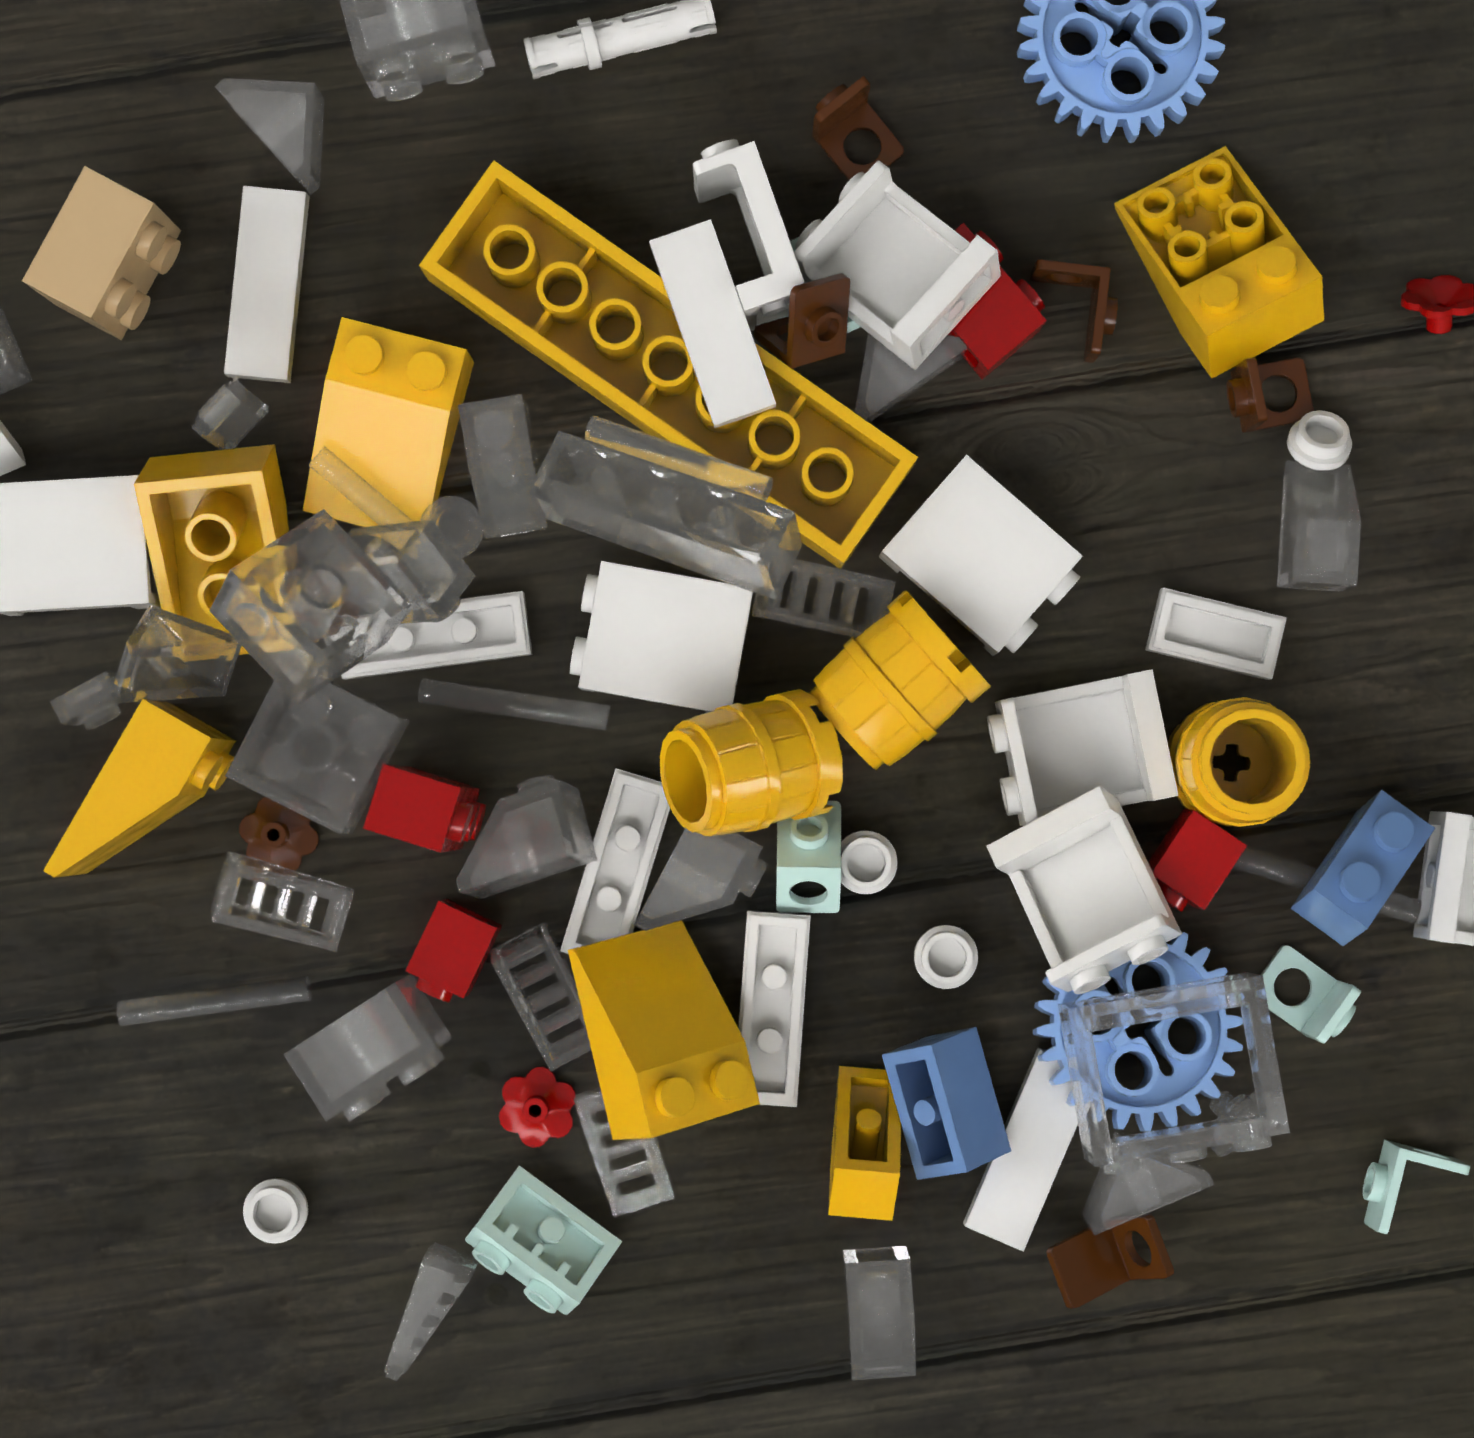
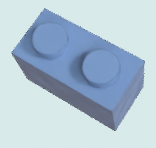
[1291,790,1435,946]
[882,1027,1011,1180]

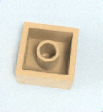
[22,166,181,341]

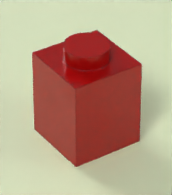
[1148,809,1248,912]
[405,898,503,1003]

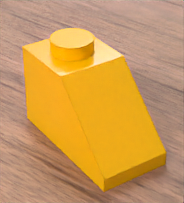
[828,1066,901,1221]

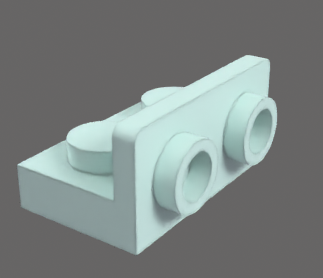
[465,1165,622,1315]

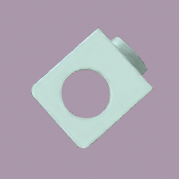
[776,801,841,913]
[1249,945,1361,1044]
[1363,1140,1471,1234]

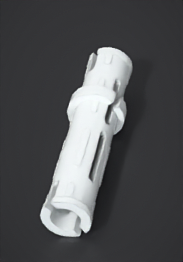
[523,0,717,79]

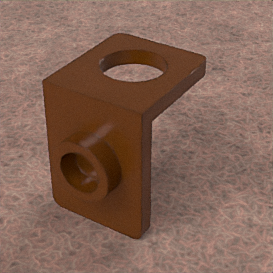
[812,76,904,181]
[1030,260,1118,363]
[754,273,850,369]
[1226,357,1314,433]
[1046,1214,1174,1308]

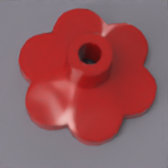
[1401,275,1474,334]
[499,1066,576,1148]

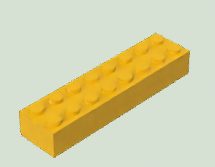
[419,160,918,570]

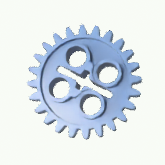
[1017,0,1225,143]
[1033,932,1244,1131]

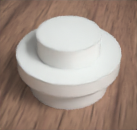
[1287,410,1352,470]
[841,831,897,894]
[914,925,978,989]
[243,1178,308,1244]

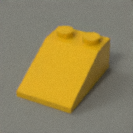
[303,317,474,544]
[134,444,300,662]
[43,699,236,878]
[568,920,760,1140]

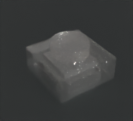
[50,671,133,730]

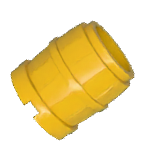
[808,590,991,770]
[659,689,843,836]
[1168,697,1310,827]

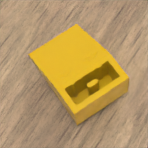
[1114,146,1324,379]

